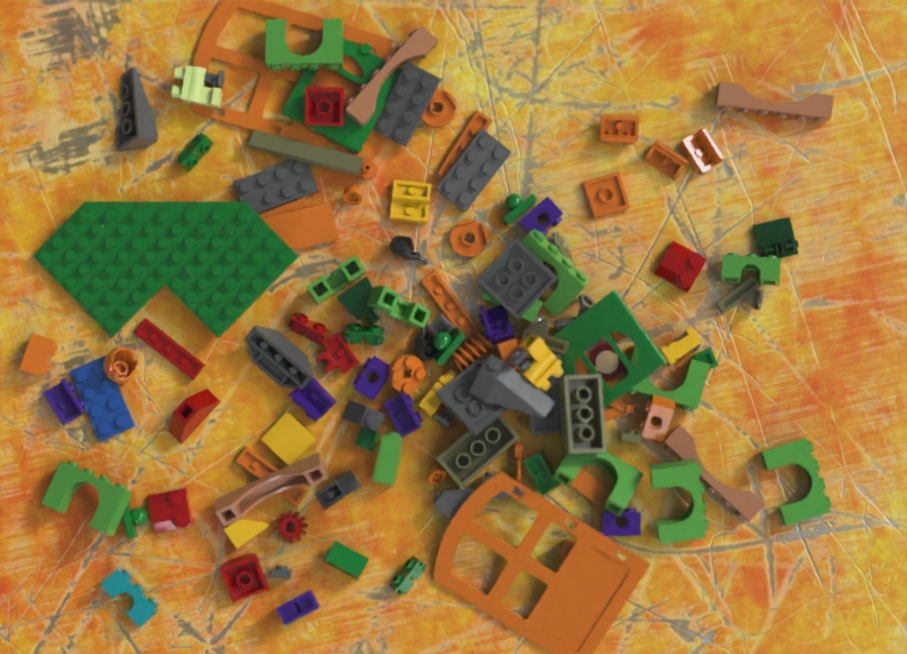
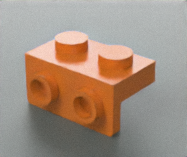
[599,114,639,145]
[679,128,724,175]

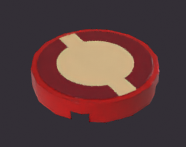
[588,343,625,381]

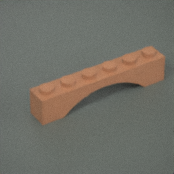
[345,25,438,128]
[715,81,834,124]
[663,425,765,521]
[215,452,329,526]

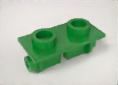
[177,132,214,172]
[345,323,384,346]
[389,555,426,596]

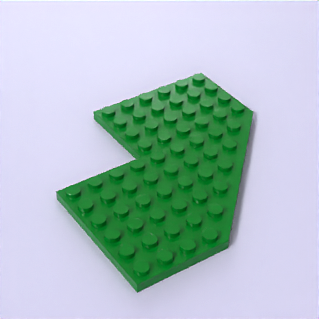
[33,202,300,338]

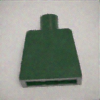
[337,276,381,325]

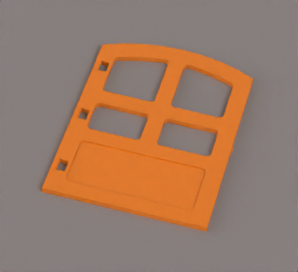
[192,0,394,156]
[433,471,650,654]

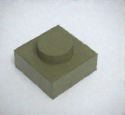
[620,430,641,443]

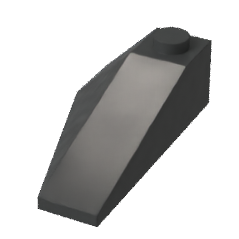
[115,67,158,151]
[469,355,555,419]

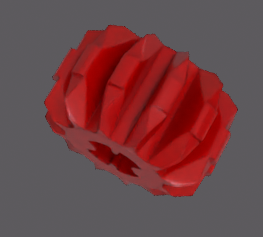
[275,510,308,543]

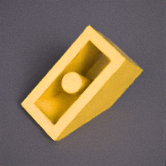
[224,518,270,549]

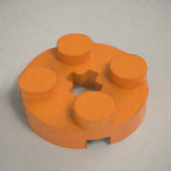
[422,89,456,128]
[450,219,488,258]
[387,354,426,393]

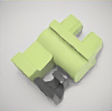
[171,65,225,109]

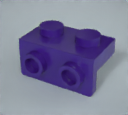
[478,305,515,346]
[289,377,337,422]
[43,379,85,426]
[383,392,423,438]

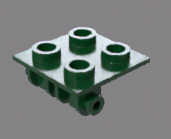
[752,217,799,258]

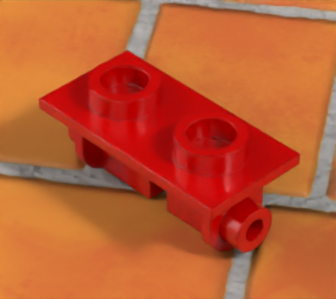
[288,313,329,344]

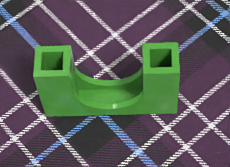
[265,18,344,72]
[521,229,590,317]
[624,344,710,411]
[373,432,404,485]
[760,438,832,526]
[552,452,644,517]
[649,458,708,544]
[41,460,133,536]

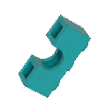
[101,568,160,628]

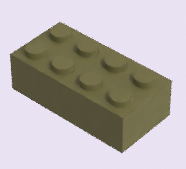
[557,374,607,456]
[436,415,520,488]

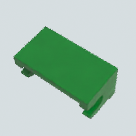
[523,450,562,495]
[324,541,369,580]

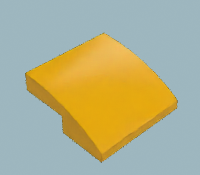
[390,180,432,224]
[261,411,317,466]

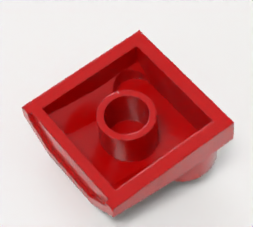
[305,86,344,127]
[654,241,707,293]
[149,488,194,533]
[220,553,269,603]

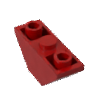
[168,389,221,444]

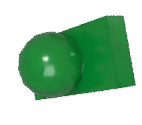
[503,193,537,226]
[433,327,465,366]
[123,500,148,539]

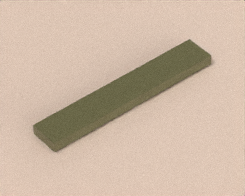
[248,130,364,176]

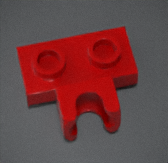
[316,332,360,374]

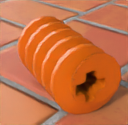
[452,332,493,372]

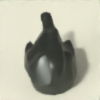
[390,235,427,265]
[414,322,437,361]

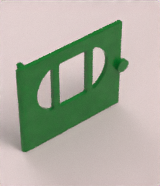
[281,38,403,154]
[550,290,667,408]

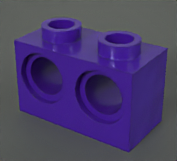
[276,589,321,625]

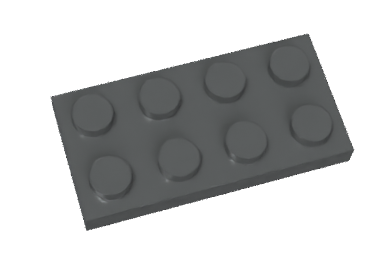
[372,62,442,147]
[435,128,512,212]
[234,160,319,214]
[524,354,563,435]

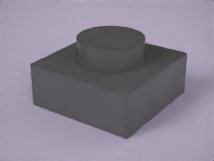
[427,313,455,335]
[271,566,292,578]

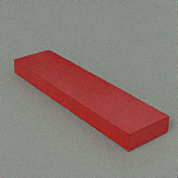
[133,318,206,380]

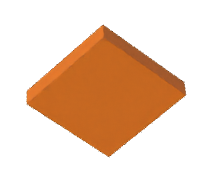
[582,171,630,219]

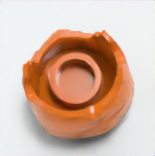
[103,347,139,385]

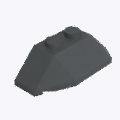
[244,325,314,390]

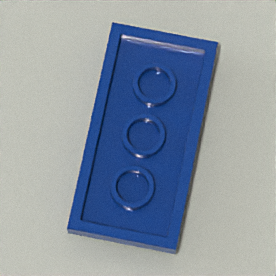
[70,356,136,442]

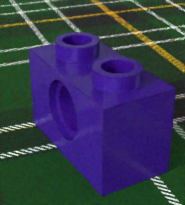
[519,196,563,235]
[353,356,390,401]
[600,508,641,536]

